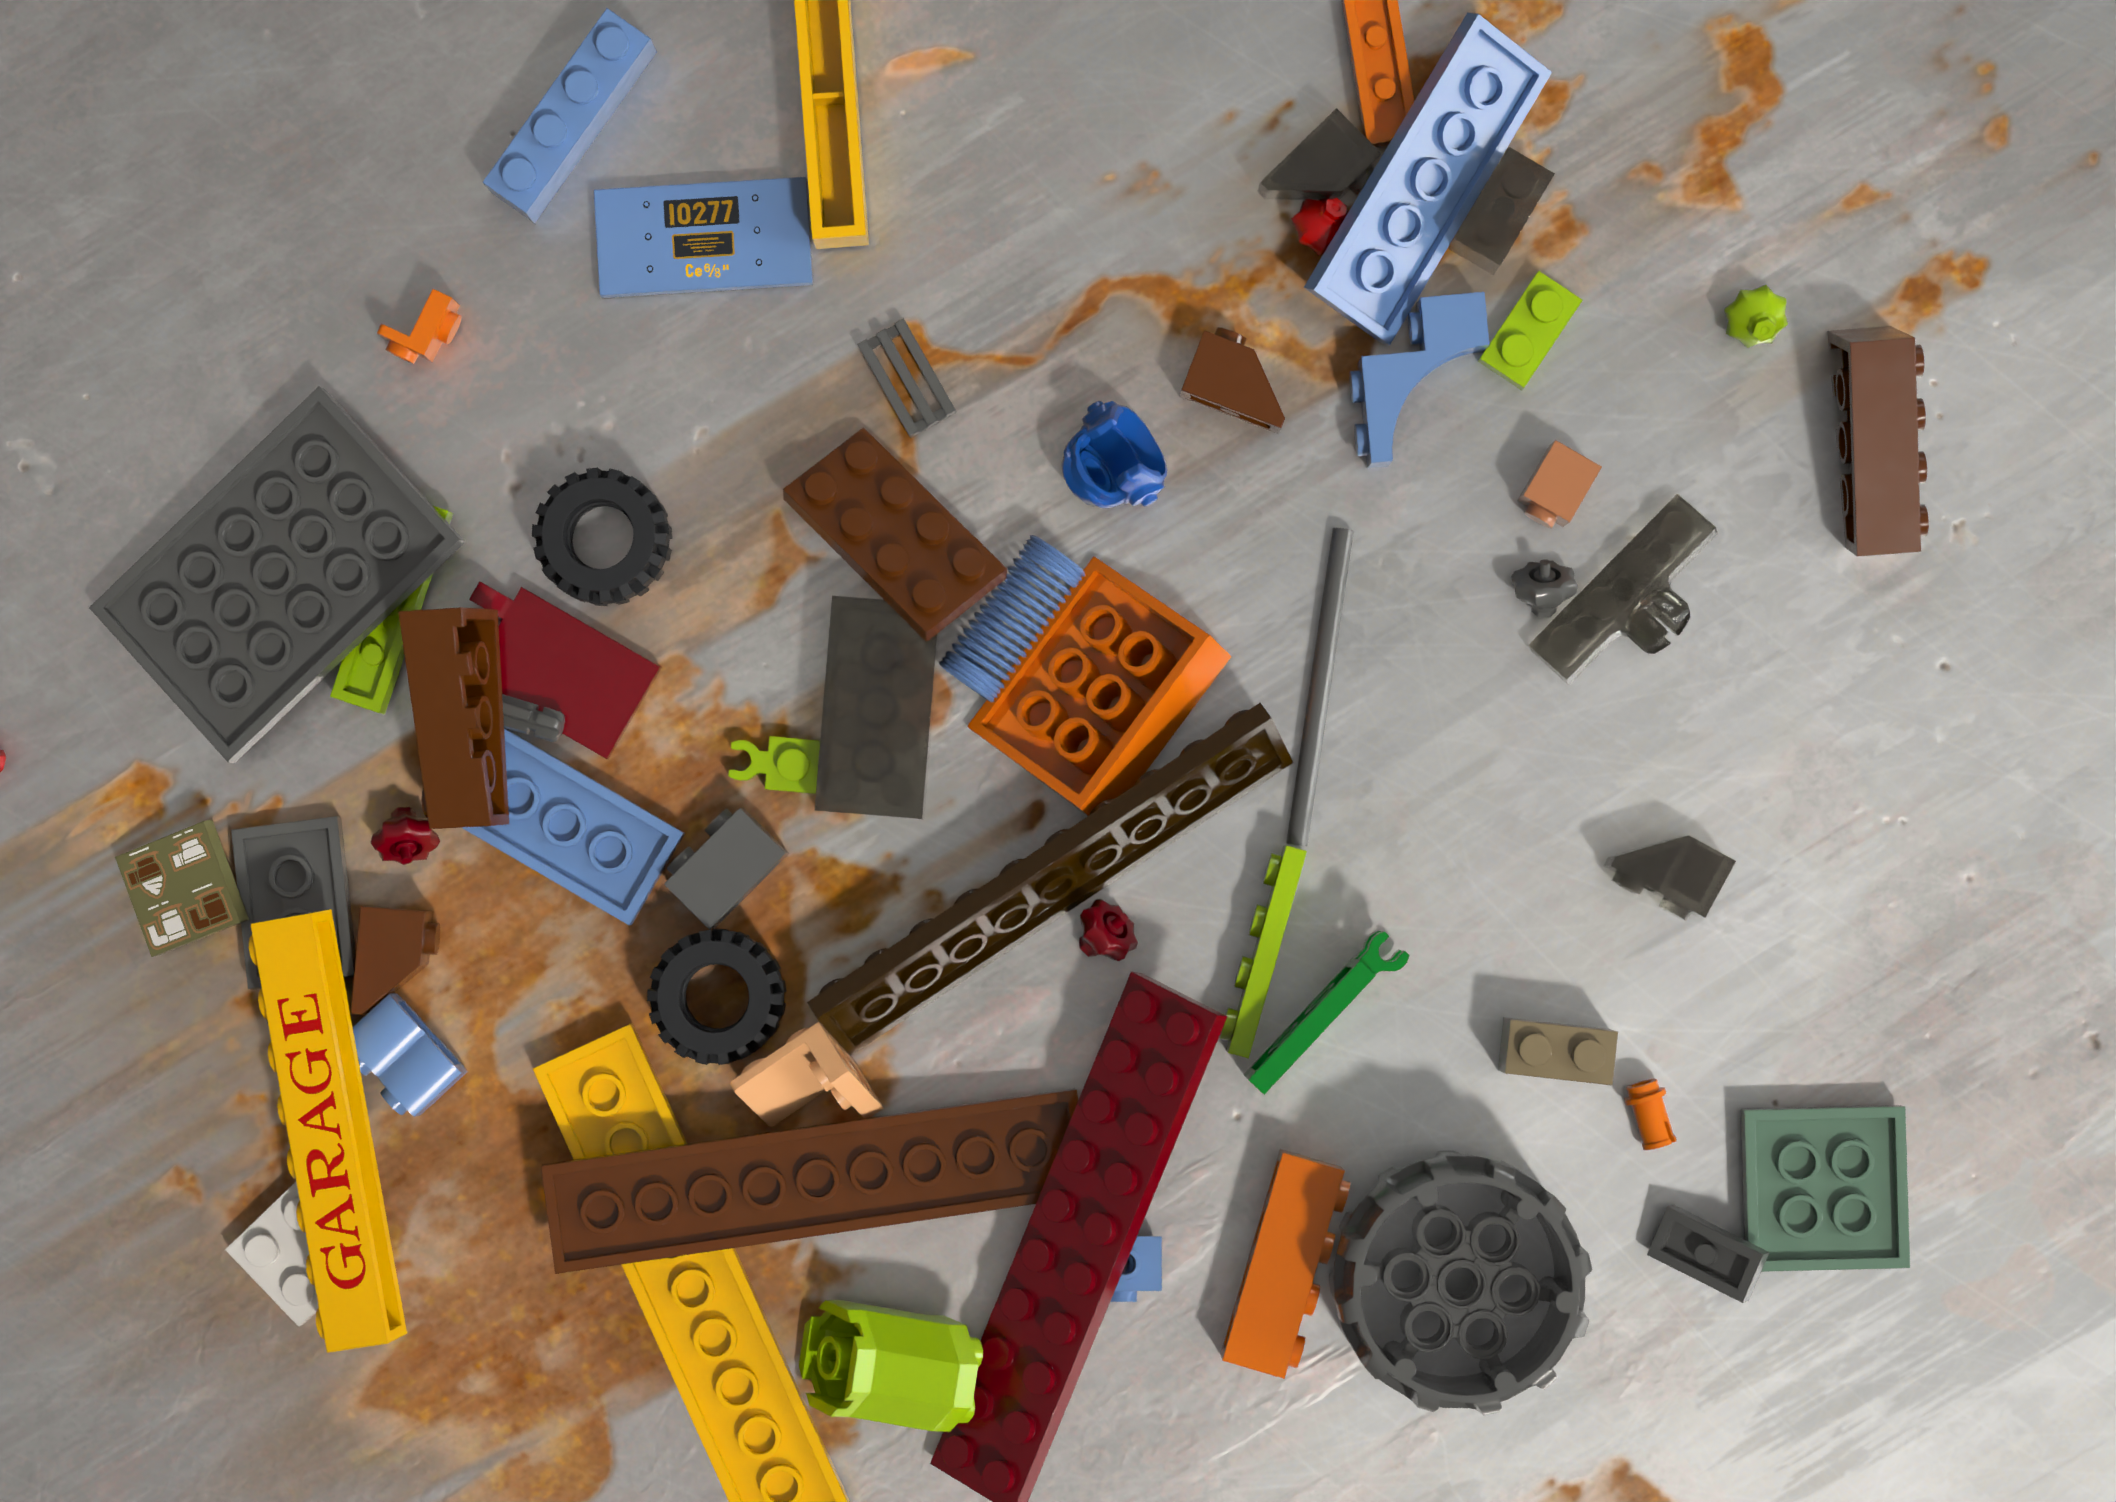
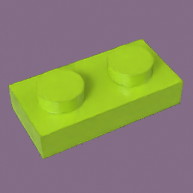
[1478,271,1583,391]

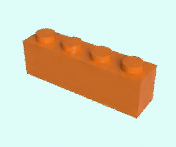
[1220,1149,1351,1379]

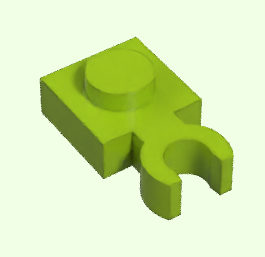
[728,736,824,794]

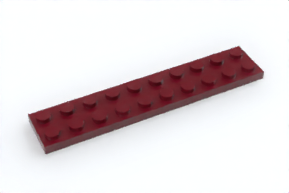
[930,972,1228,1502]

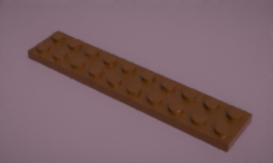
[541,1088,1078,1274]

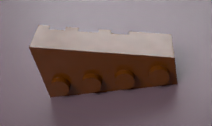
[1827,326,1929,557]
[398,607,509,829]

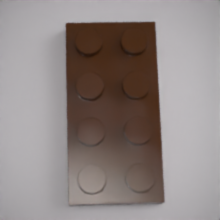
[783,427,1007,642]

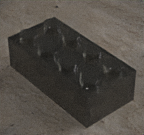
[815,596,940,820]

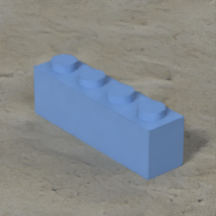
[483,8,657,223]

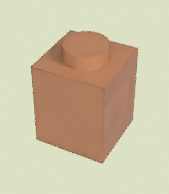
[1517,440,1602,529]

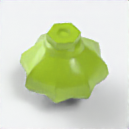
[1724,285,1788,348]

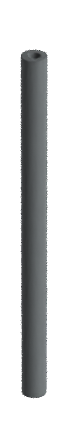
[1286,528,1354,846]

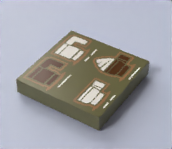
[115,819,249,957]

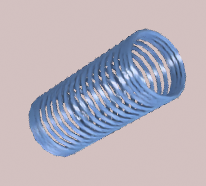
[939,535,1085,702]

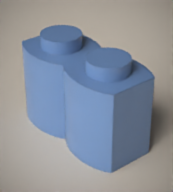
[353,993,468,1117]

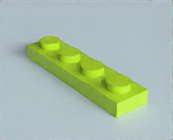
[330,506,454,715]
[1219,845,1307,1059]

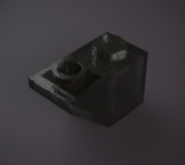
[1604,835,1736,922]

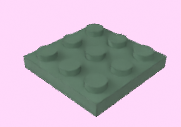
[1741,1105,1910,1272]

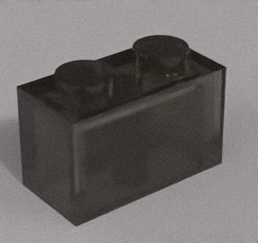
[1448,147,1555,275]

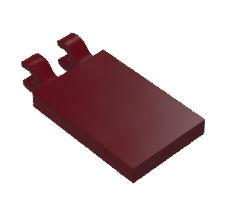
[469,581,662,760]

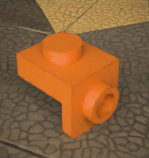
[377,289,462,364]

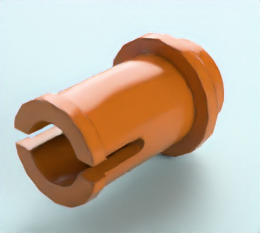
[1624,1079,1677,1150]

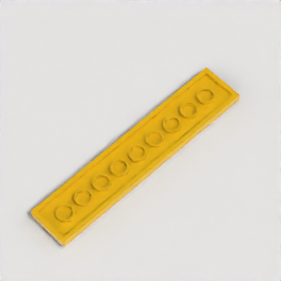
[533,1023,850,1502]

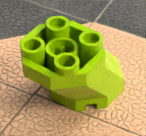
[799,1300,983,1432]

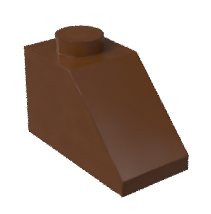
[1180,327,1285,434]
[351,906,440,1015]

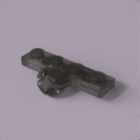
[1528,494,1718,685]

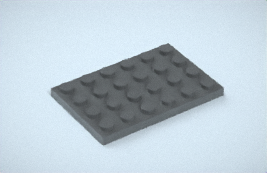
[89,386,465,764]

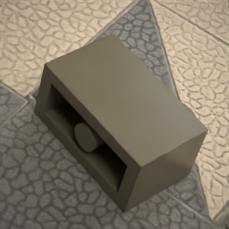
[1498,1017,1618,1085]

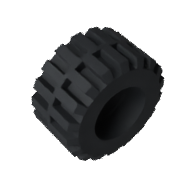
[532,467,673,606]
[647,929,786,1065]

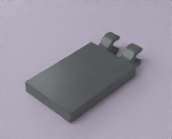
[231,816,356,1024]

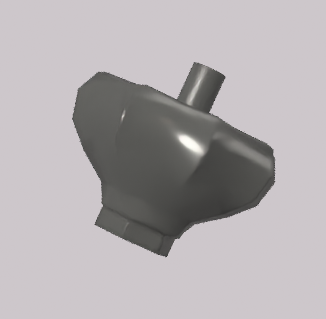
[1511,559,1578,617]

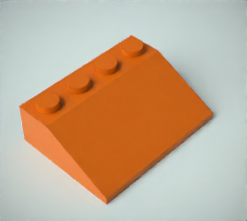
[967,556,1232,816]

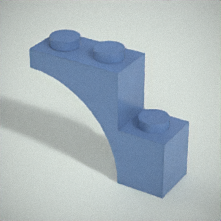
[1349,292,1490,468]

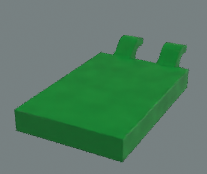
[1243,930,1410,1095]

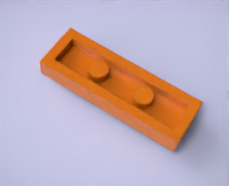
[1342,0,1414,149]

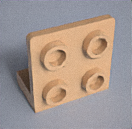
[730,1022,884,1127]

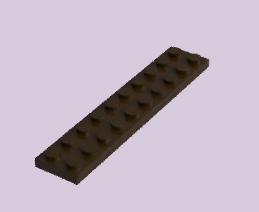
[807,702,1294,1056]

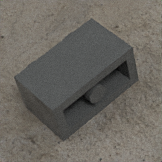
[664,808,789,930]

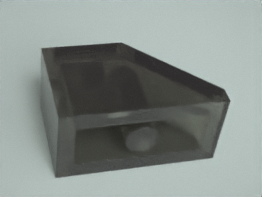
[1257,108,1381,200]

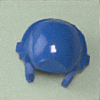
[1061,401,1167,509]

